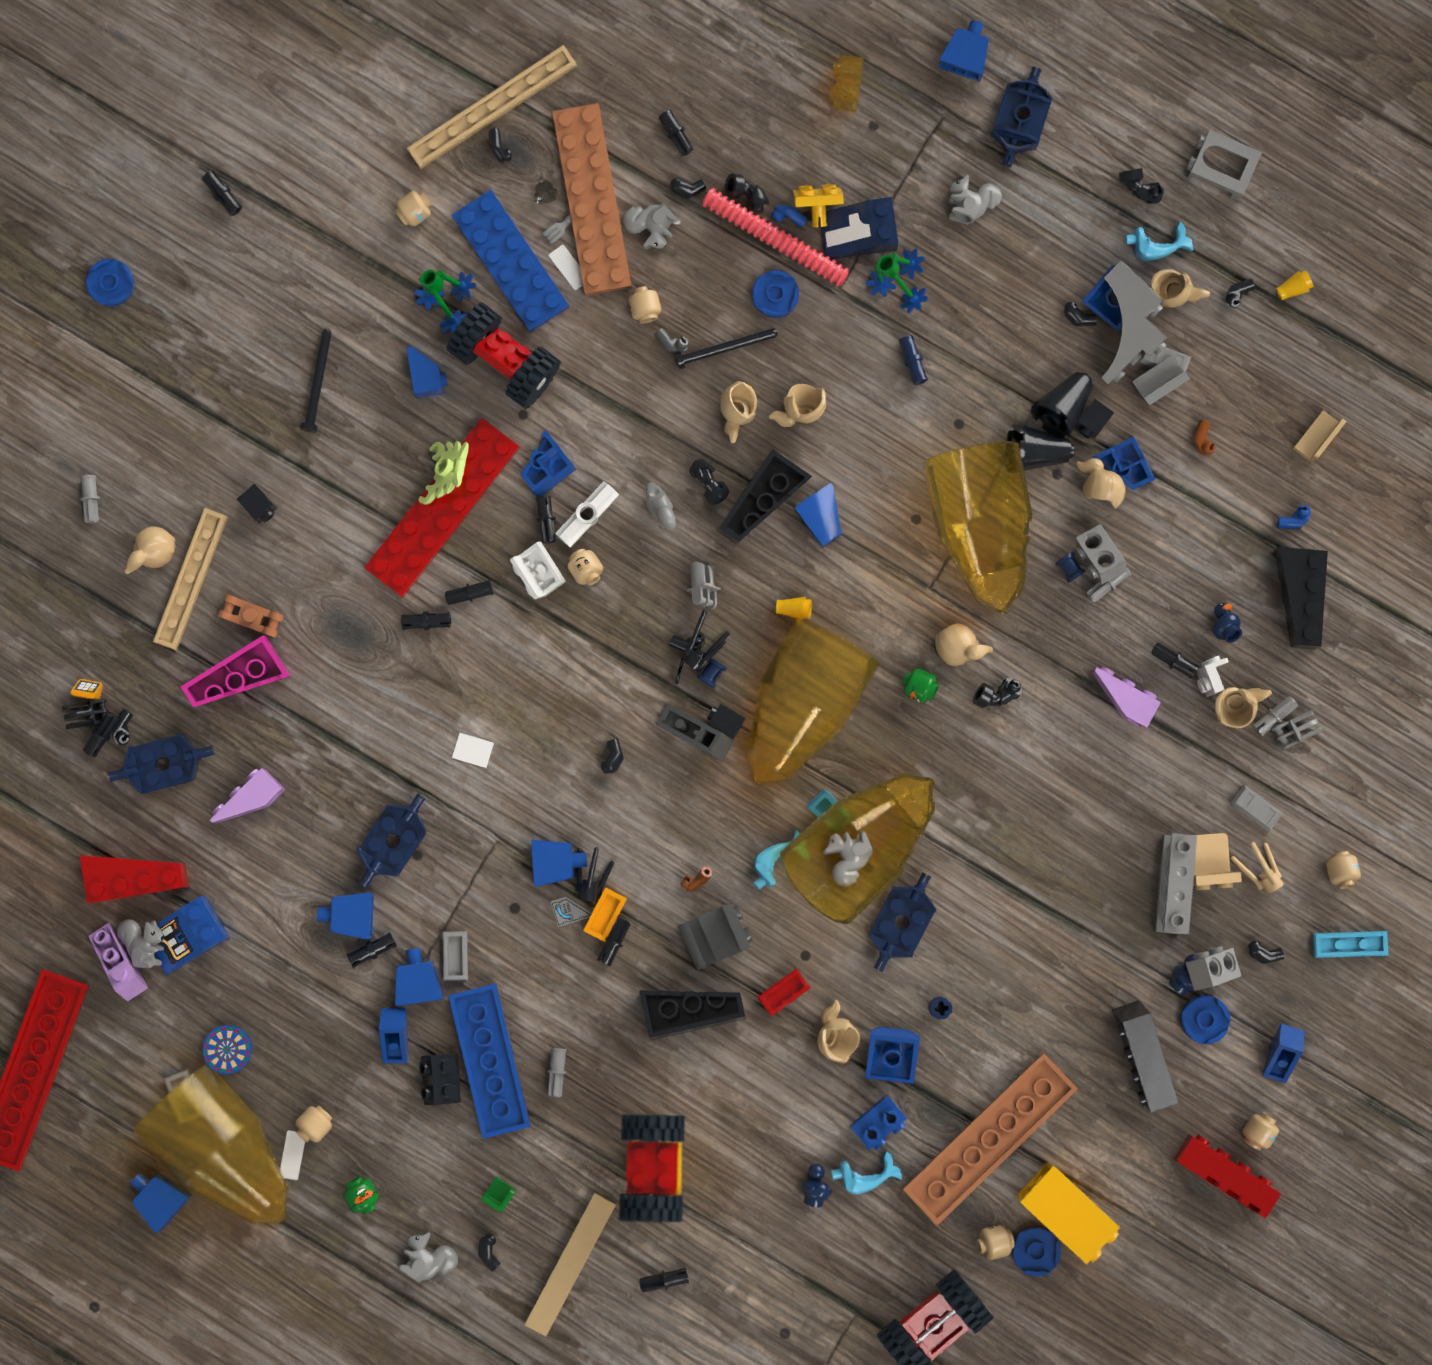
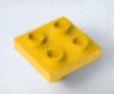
[793,184,844,227]

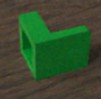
[481,1176,517,1213]

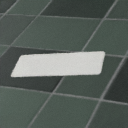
[549,245,583,290]
[279,1130,305,1180]

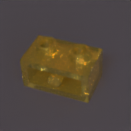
[830,55,864,112]

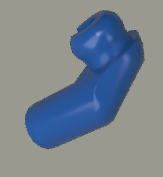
[771,205,807,228]
[1277,505,1311,529]

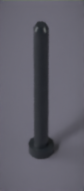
[675,328,778,370]
[300,329,332,433]

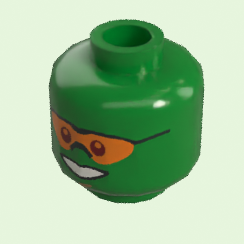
[901,668,939,704]
[343,1176,379,1215]

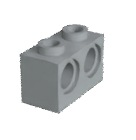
[1075,524,1127,585]
[1186,946,1242,991]

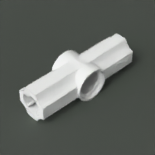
[555,481,619,548]

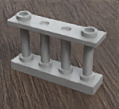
[1155,833,1197,934]

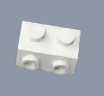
[510,541,566,599]
[1196,656,1229,697]

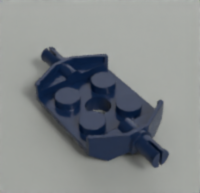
[991,66,1052,167]
[108,733,215,794]
[357,793,428,888]
[868,872,937,972]

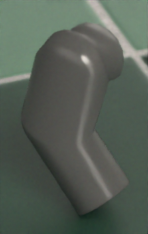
[654,328,689,353]

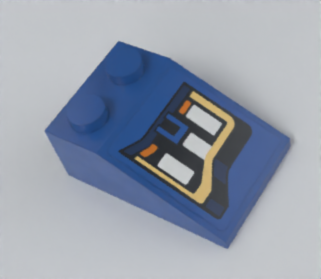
[142,896,230,975]

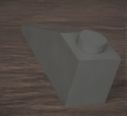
[656,704,734,762]

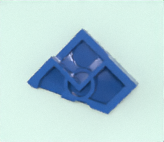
[521,431,576,497]
[1092,436,1156,490]
[794,483,842,549]

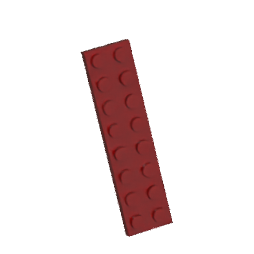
[364,418,520,598]
[0,969,90,1172]

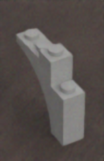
[1101,261,1167,384]

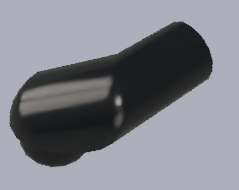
[489,128,512,163]
[670,178,707,199]
[1225,279,1255,308]
[1064,302,1097,326]
[669,632,705,652]
[112,709,133,745]
[601,738,624,774]
[1248,941,1284,964]
[478,1233,501,1272]

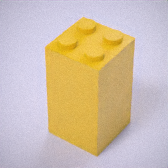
[1015,1161,1120,1264]

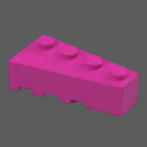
[181,635,292,707]

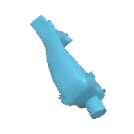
[1125,222,1193,261]
[753,830,809,890]
[831,1151,902,1194]

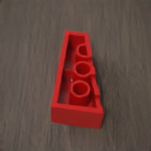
[80,855,189,904]
[1173,1134,1282,1219]

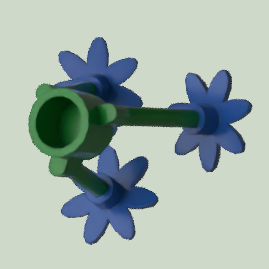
[866,248,929,314]
[415,269,477,333]

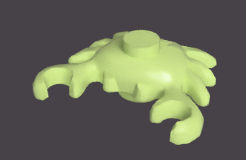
[419,441,469,505]

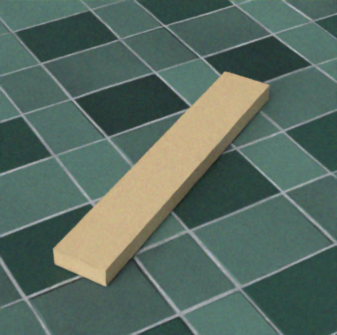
[153,508,228,651]
[525,1193,616,1337]

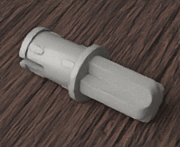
[80,475,100,524]
[1086,566,1131,602]
[1252,696,1298,737]
[547,1048,567,1097]

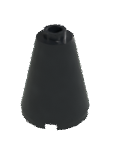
[1031,372,1093,437]
[1005,424,1075,472]

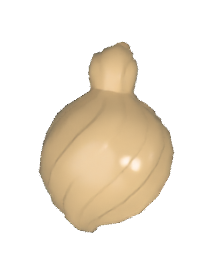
[1150,269,1210,308]
[720,381,757,443]
[769,384,826,427]
[1076,458,1126,509]
[124,526,176,574]
[935,624,993,666]
[1215,687,1272,728]
[817,1000,860,1063]

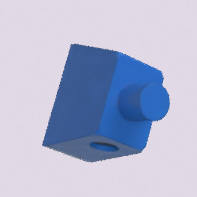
[938,20,989,82]
[531,840,588,887]
[317,893,374,939]
[395,948,444,1006]
[130,1173,193,1233]

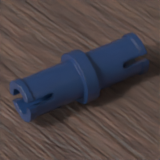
[899,335,928,385]

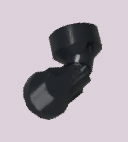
[1119,168,1164,204]
[725,173,769,213]
[689,459,730,505]
[973,678,1022,708]

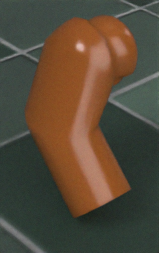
[1193,420,1215,456]
[680,866,713,892]

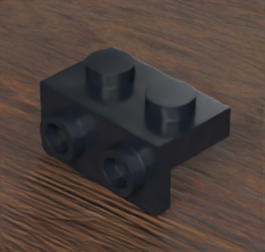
[419,1053,461,1105]

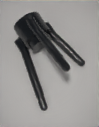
[684,609,730,672]
[575,847,614,902]

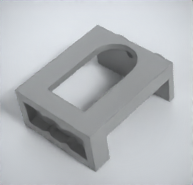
[1186,130,1262,201]

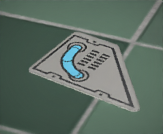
[551,897,592,927]

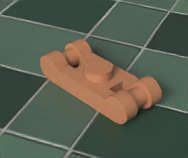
[218,594,284,638]

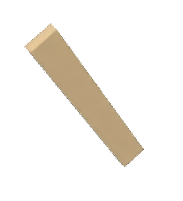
[407,45,577,170]

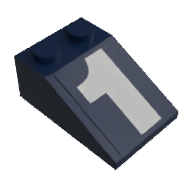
[822,197,898,259]

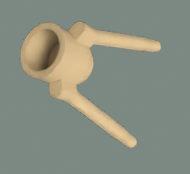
[1231,842,1284,894]

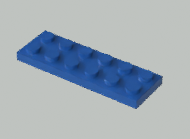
[452,189,569,333]
[448,983,531,1139]

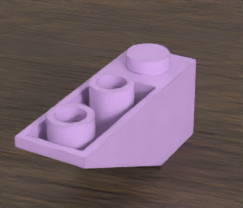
[1092,667,1161,729]
[210,768,286,823]
[88,923,148,1001]

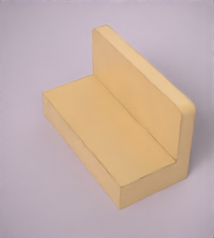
[1293,410,1347,463]

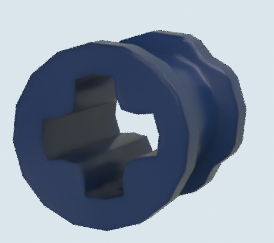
[1055,552,1086,583]
[697,658,727,689]
[929,997,953,1020]

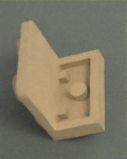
[1193,833,1242,890]

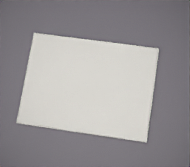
[452,733,494,768]

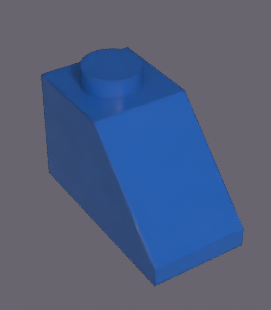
[406,346,448,398]
[379,1008,408,1063]
[1263,1024,1305,1083]

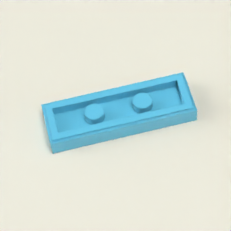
[1312,931,1389,958]

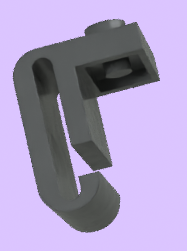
[678,902,753,971]

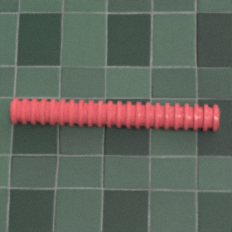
[703,188,849,287]

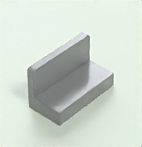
[1133,356,1190,405]

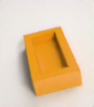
[583,887,627,942]

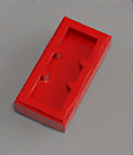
[757,968,811,1017]

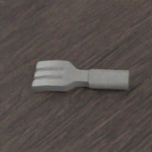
[542,214,572,244]

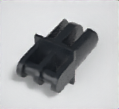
[62,699,109,730]

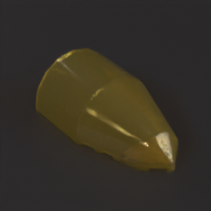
[922,441,1032,614]
[746,618,879,785]
[780,773,935,924]
[133,1065,289,1223]

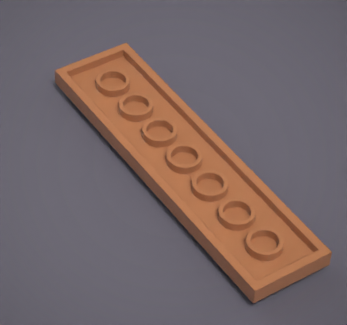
[552,103,632,296]
[902,1053,1078,1225]

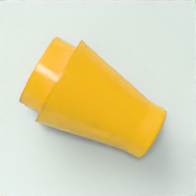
[1276,270,1314,301]
[776,597,812,621]

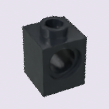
[1075,399,1114,439]
[237,483,277,524]
[707,703,746,740]

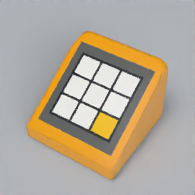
[71,679,103,700]

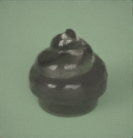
[534,180,558,204]

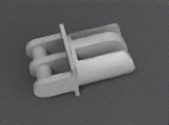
[687,562,721,610]
[1272,710,1323,751]

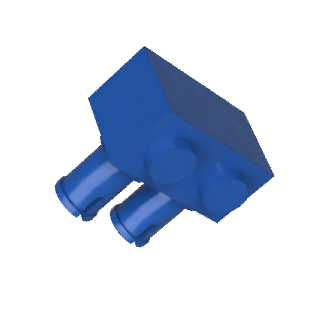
[849,1095,907,1150]

